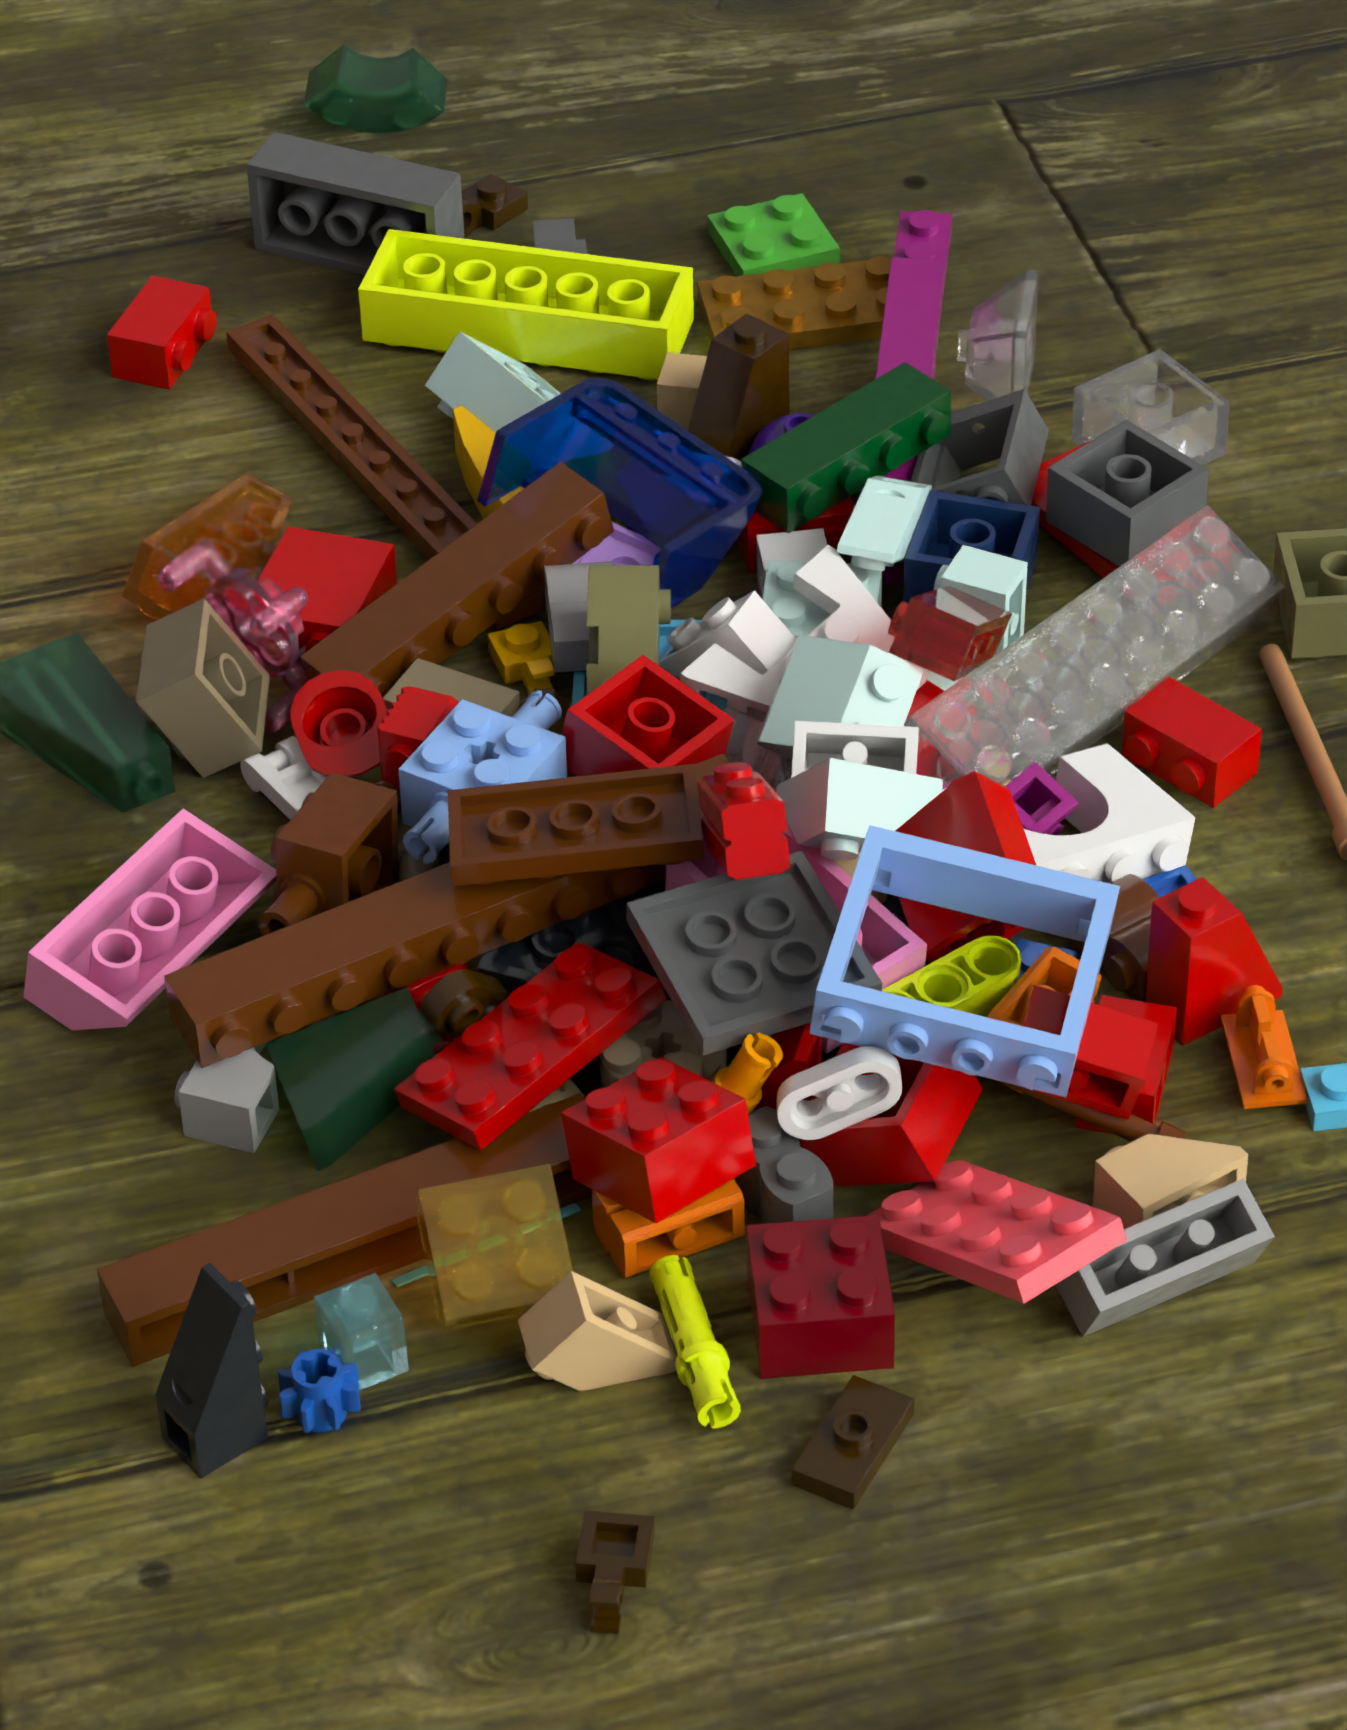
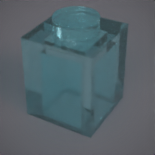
[314,1273,409,1390]

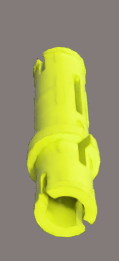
[649,1255,741,1429]

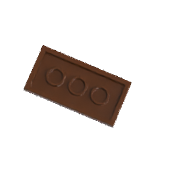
[447,764,705,886]

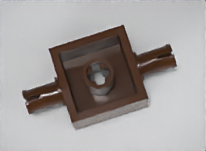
[258,772,402,936]

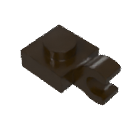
[462,174,528,238]
[575,1510,655,1634]

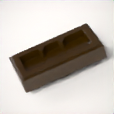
[792,1375,914,1509]

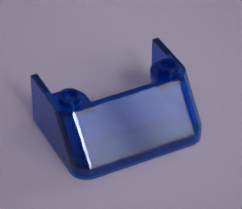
[477,378,762,608]

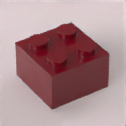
[746,1215,895,1379]

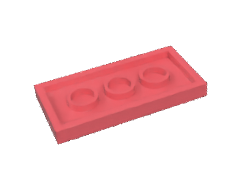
[868,1160,1127,1304]

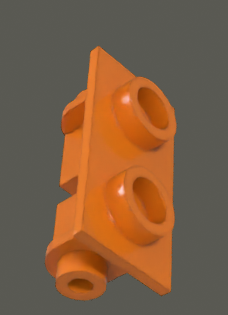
[1221,985,1307,1109]

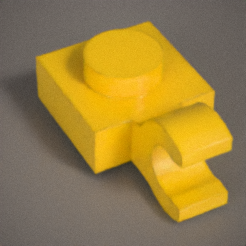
[487,621,554,695]

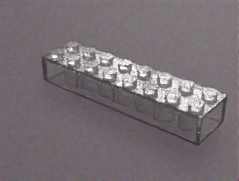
[904,505,1285,789]

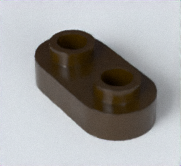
[420,969,510,1037]

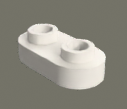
[776,1046,902,1140]

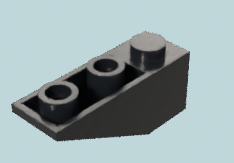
[155,1263,269,1479]

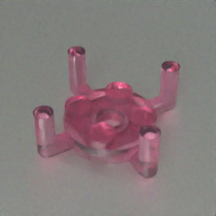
[157,540,309,733]

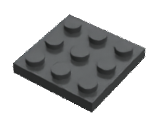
[626,851,883,1056]

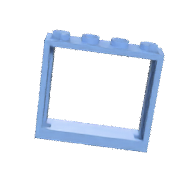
[809,825,1120,1098]

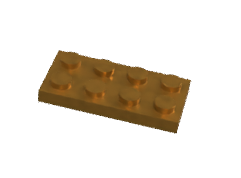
[697,256,892,350]

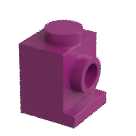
[1005,762,1079,835]

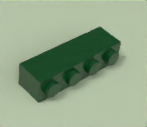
[741,362,951,534]

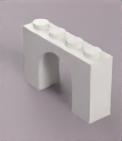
[942,743,1195,883]

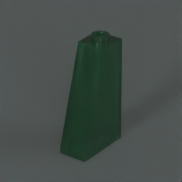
[0,632,175,813]

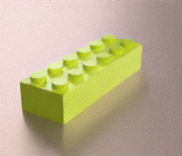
[358,229,694,380]

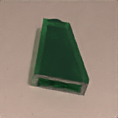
[266,987,443,1171]

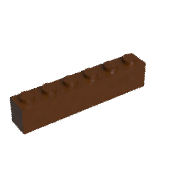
[300,461,614,698]

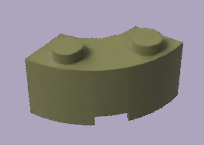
[586,565,671,695]

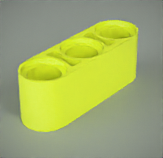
[882,936,1021,1017]

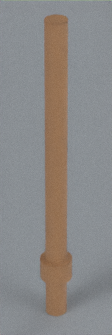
[1259,644,1347,861]

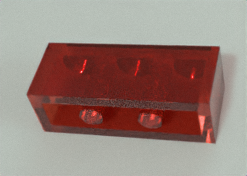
[888,586,1012,681]

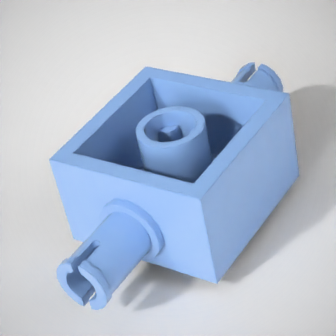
[398,690,567,864]

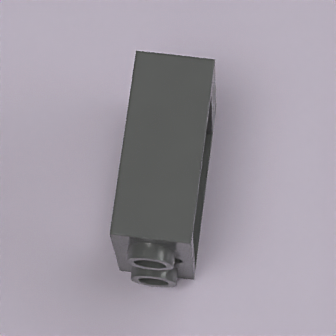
[911,389,1049,506]

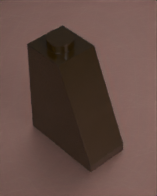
[683,313,790,462]

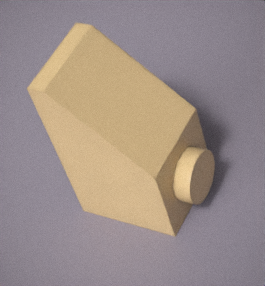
[1093,1134,1248,1229]
[518,1271,677,1391]

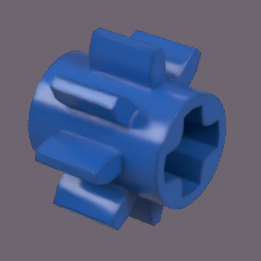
[278,1349,361,1433]

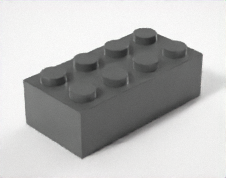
[246,132,465,275]

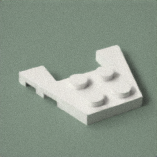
[680,545,928,713]

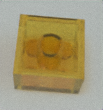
[414,1164,573,1331]

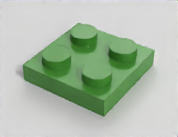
[707,193,840,277]

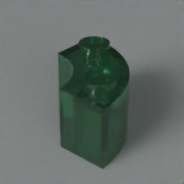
[304,44,448,133]

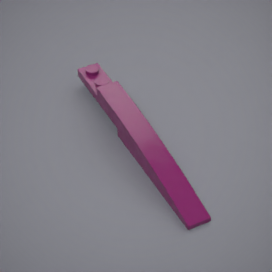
[876,210,952,585]

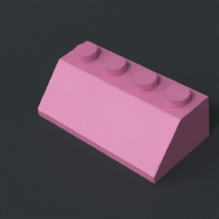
[23,808,277,1031]

